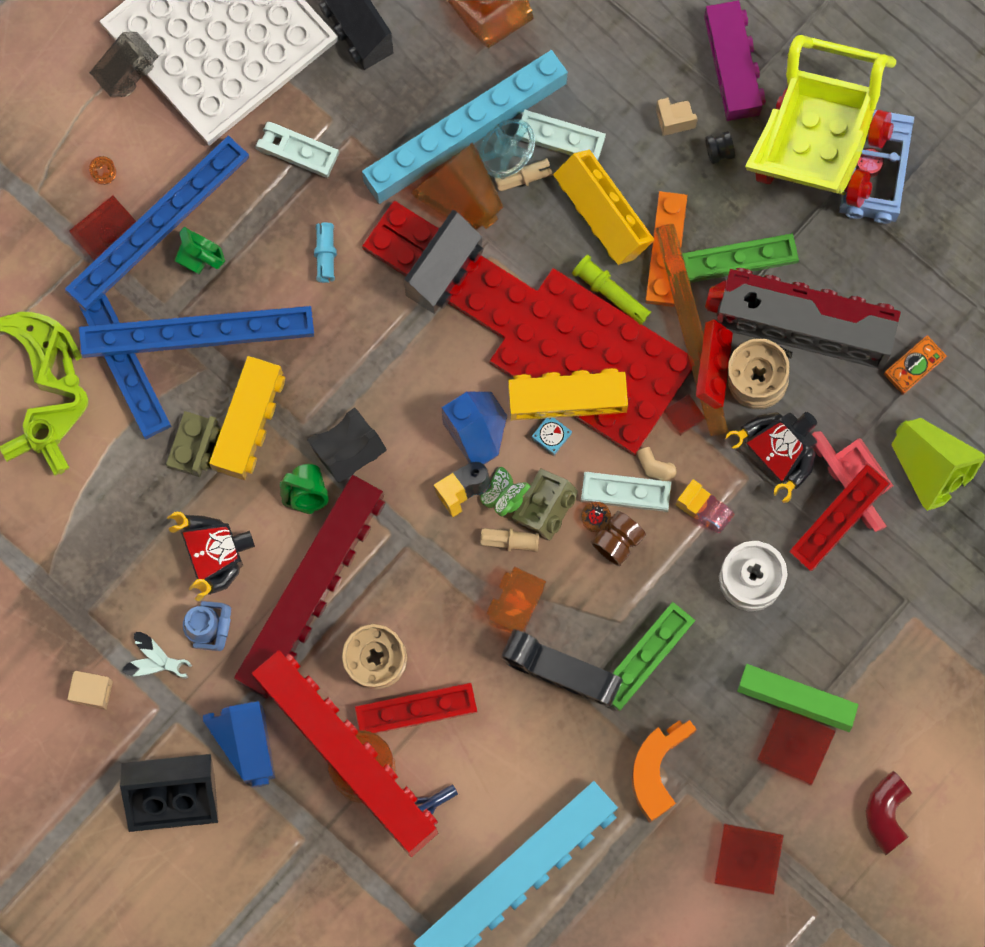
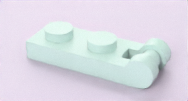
[255,122,339,178]

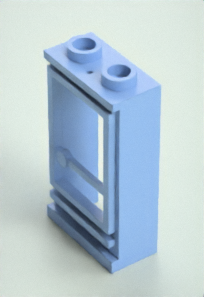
[839,110,914,224]

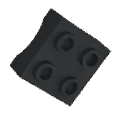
[307,408,387,483]

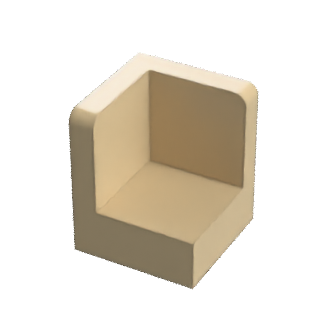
[656,98,698,136]
[67,671,113,710]

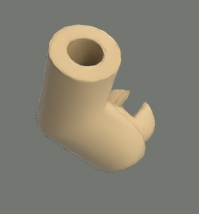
[637,447,677,481]

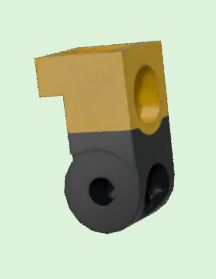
[434,462,490,517]

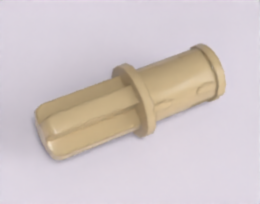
[495,158,553,191]
[480,528,539,552]

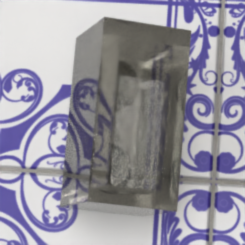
[89,32,159,97]

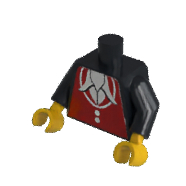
[725,412,818,503]
[167,512,255,601]

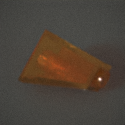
[411,142,504,230]

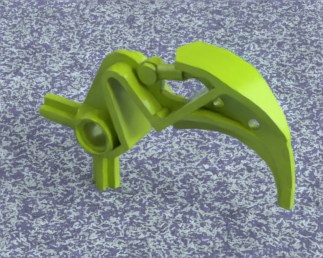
[0,312,89,476]

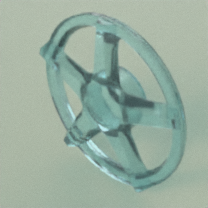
[479,119,535,179]

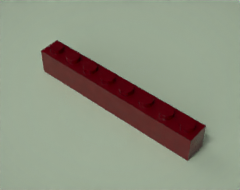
[234,475,386,699]

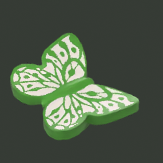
[480,467,531,516]

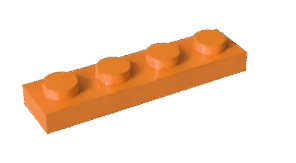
[645,191,688,307]

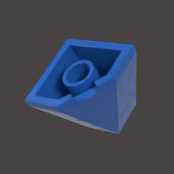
[442,392,507,465]
[203,701,276,787]

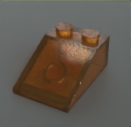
[447,0,534,49]

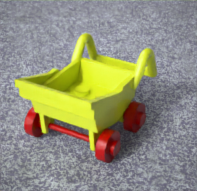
[745,35,896,208]

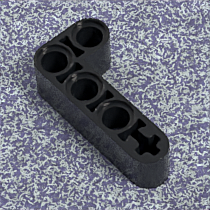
[501,629,623,708]

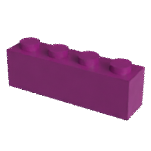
[704,0,766,121]

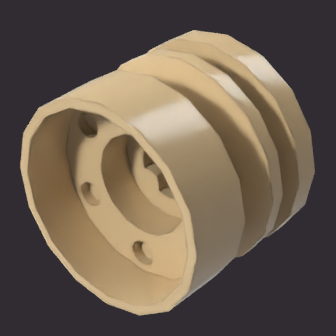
[728,339,789,409]
[342,624,407,690]

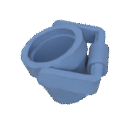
[183,601,231,651]

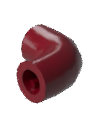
[865,771,912,856]

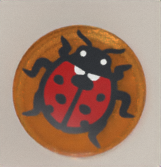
[581,502,611,532]

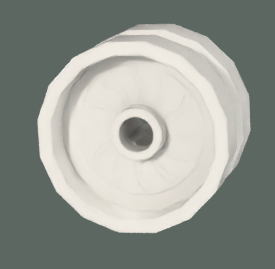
[719,541,787,612]

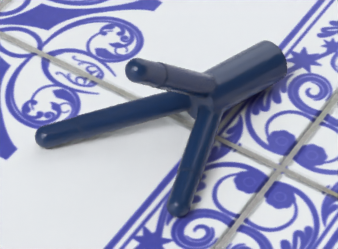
[415,784,458,814]

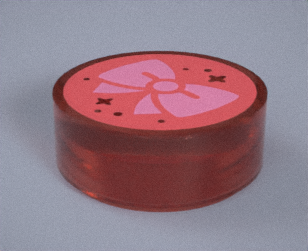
[856,148,884,178]

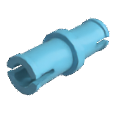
[314,222,337,283]

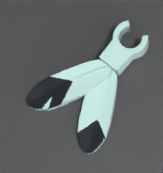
[122,632,192,679]

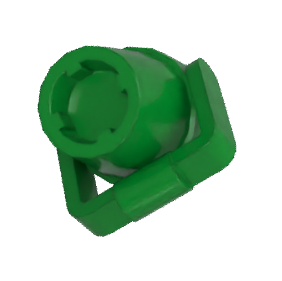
[174,227,225,275]
[280,464,329,514]

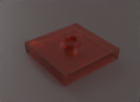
[69,195,136,261]
[756,707,836,786]
[714,824,784,895]

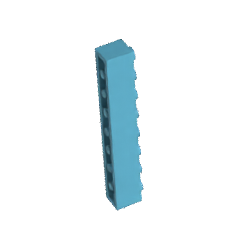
[362,50,568,204]
[413,781,618,947]

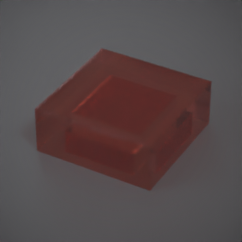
[664,394,705,436]

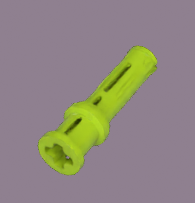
[572,254,652,325]

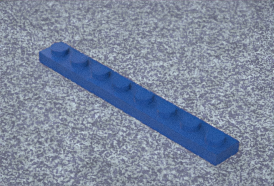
[65,135,249,311]
[79,306,314,358]

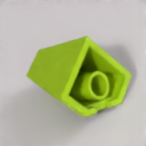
[891,418,985,511]

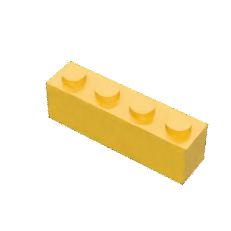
[553,149,655,265]
[209,356,285,480]
[508,368,628,421]

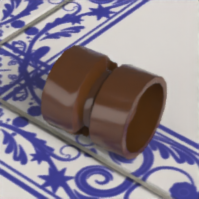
[591,511,646,567]

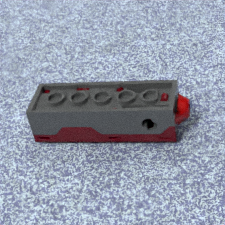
[705,268,901,370]

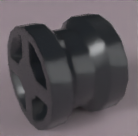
[705,131,735,164]

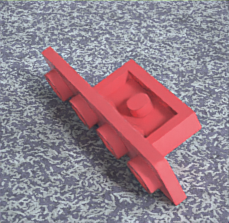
[812,431,893,532]

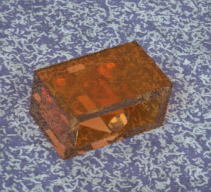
[486,567,546,634]

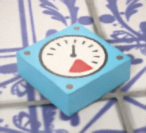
[531,418,572,456]

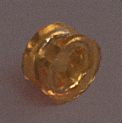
[89,156,116,185]

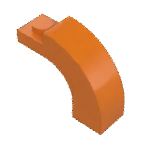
[632,720,697,823]

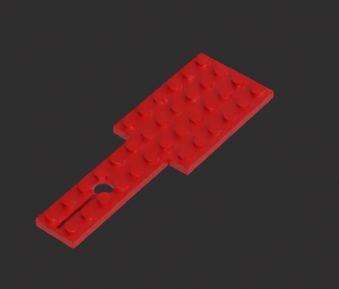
[362,200,698,456]

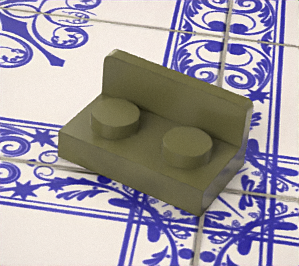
[166,411,221,477]
[512,468,578,541]

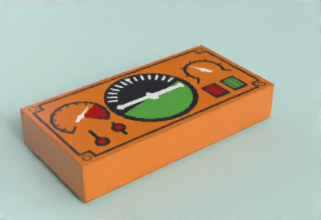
[884,335,947,395]

